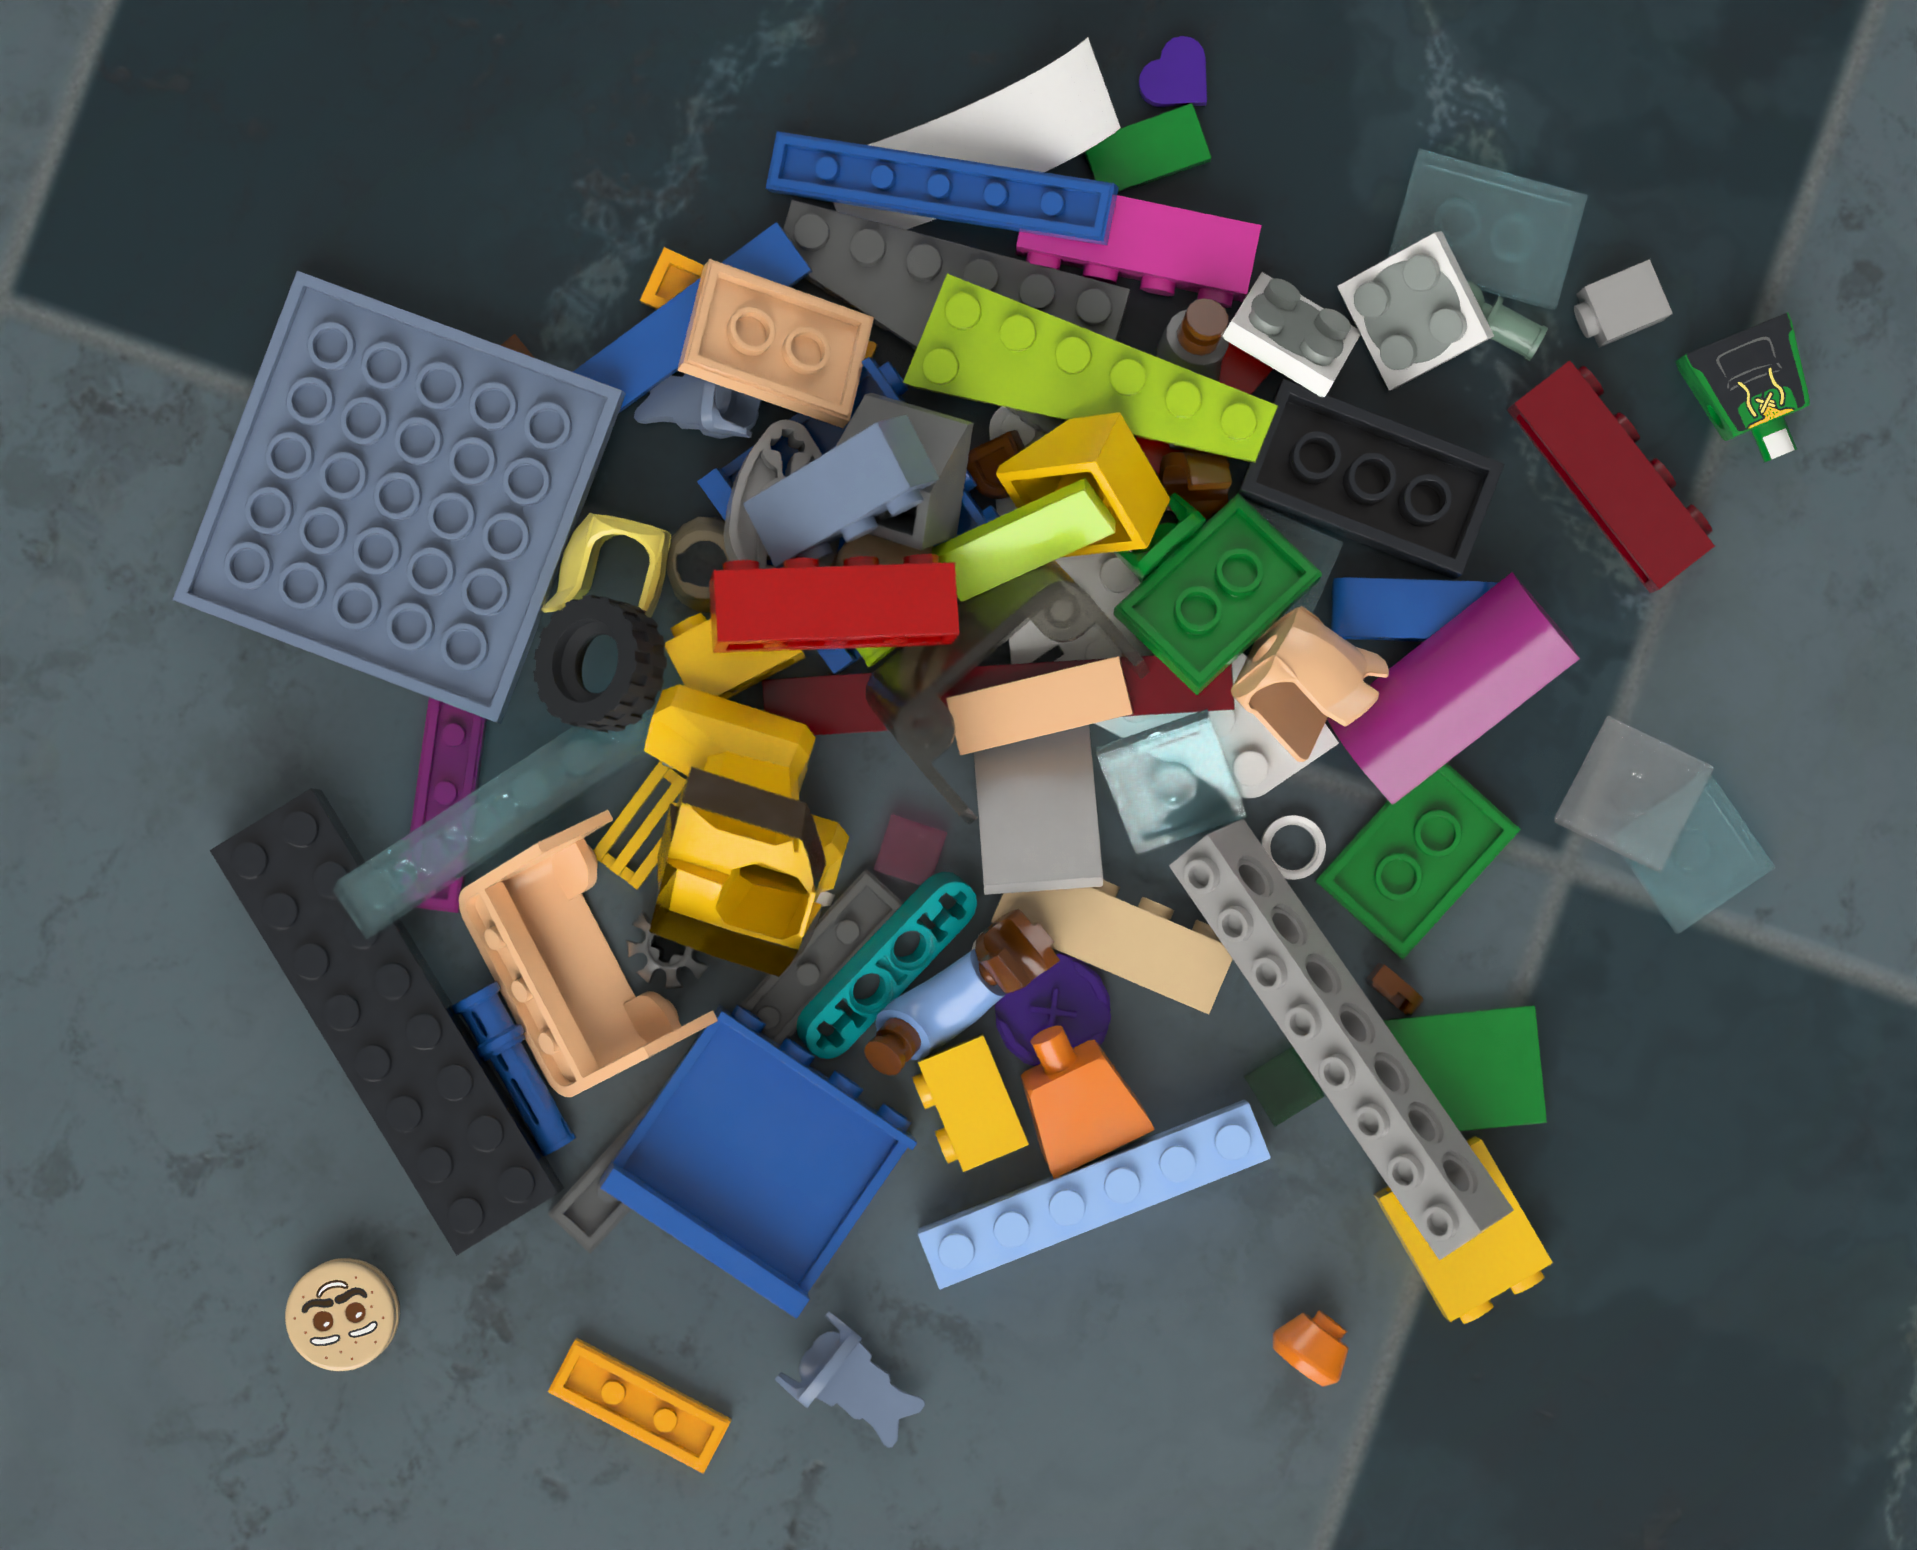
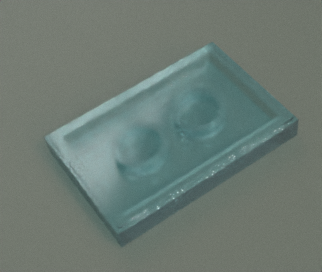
[1387,149,1588,310]

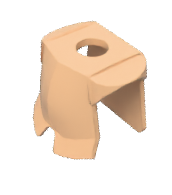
[1231,606,1389,762]

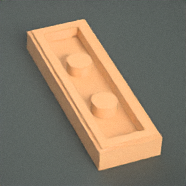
[946,656,1134,755]

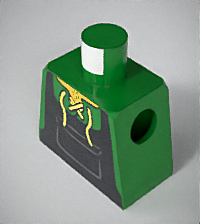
[1675,312,1810,463]

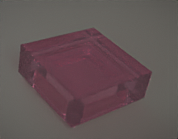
[873,814,947,885]

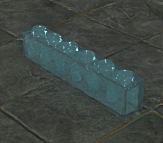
[333,709,654,939]

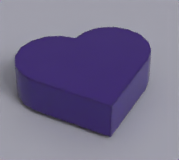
[1138,36,1207,107]

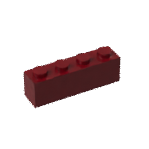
[1507,360,1715,593]

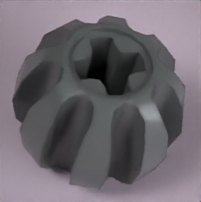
[627,911,709,989]

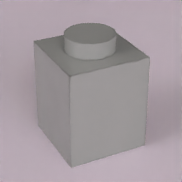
[1574,259,1673,348]

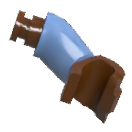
[864,909,1060,1076]

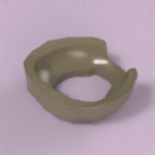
[666,516,729,612]

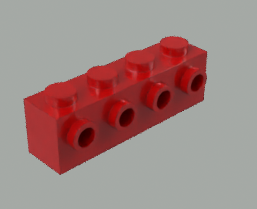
[709,554,959,653]

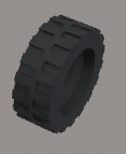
[533,595,667,733]

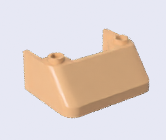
[459,810,718,1097]

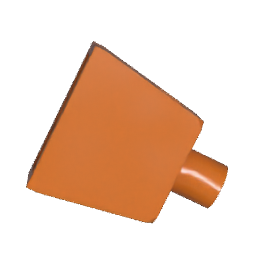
[1021,1026,1155,1179]

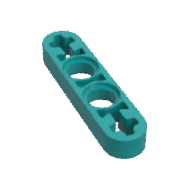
[796,871,977,1059]

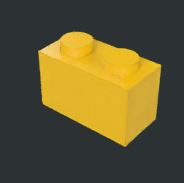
[912,1033,1029,1172]

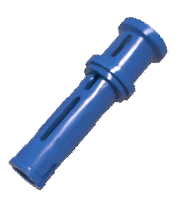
[451,981,576,1156]

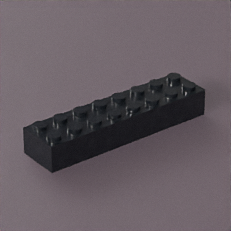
[210,788,564,1256]

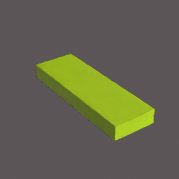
[931,478,1116,602]

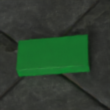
[1084,103,1212,194]

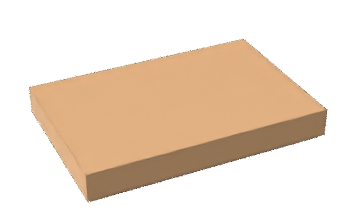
[677,259,874,428]

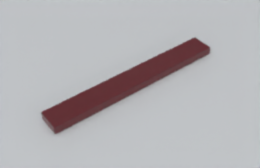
[762,655,1235,736]

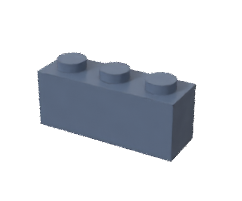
[743,415,939,567]

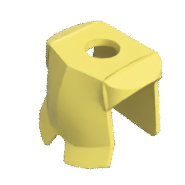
[541,513,671,618]

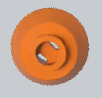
[1273,1310,1349,1387]

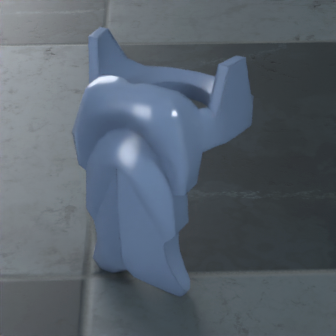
[634,374,762,439]
[775,1311,925,1448]

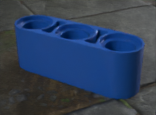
[1331,578,1497,642]

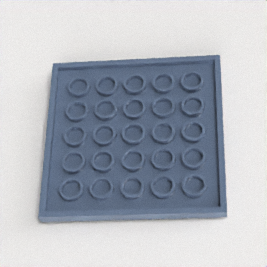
[173,271,626,724]

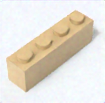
[991,880,1232,1014]

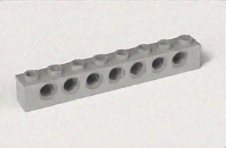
[1169,819,1514,1260]

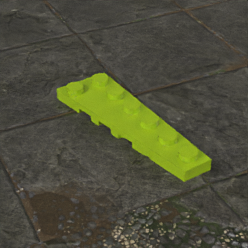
[903,274,1278,463]

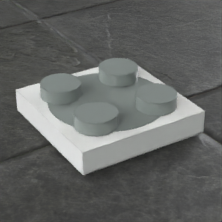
[1337,231,1494,391]
[1222,272,1361,397]

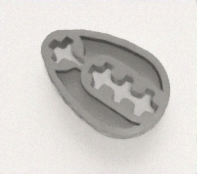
[724,420,840,569]

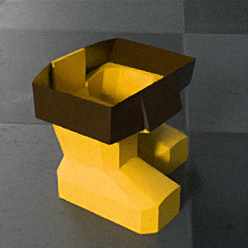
[644,684,849,977]

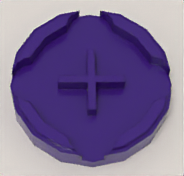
[995,953,1111,1066]

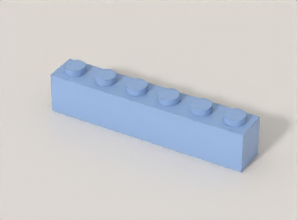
[918,1099,1271,1290]

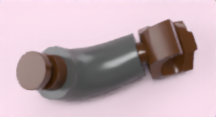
[1156,298,1232,519]

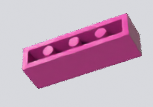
[1015,195,1261,308]

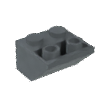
[836,393,974,550]

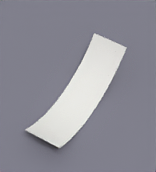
[833,38,1121,230]

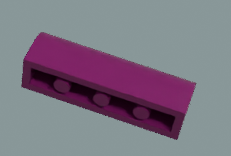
[1327,572,1580,805]

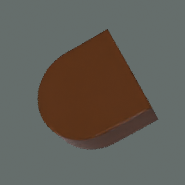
[967,430,1025,499]

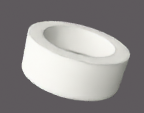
[1260,815,1326,880]

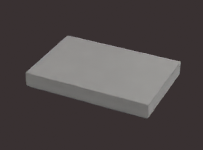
[974,725,1103,895]

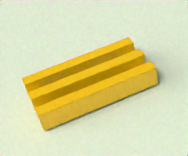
[593,761,686,890]

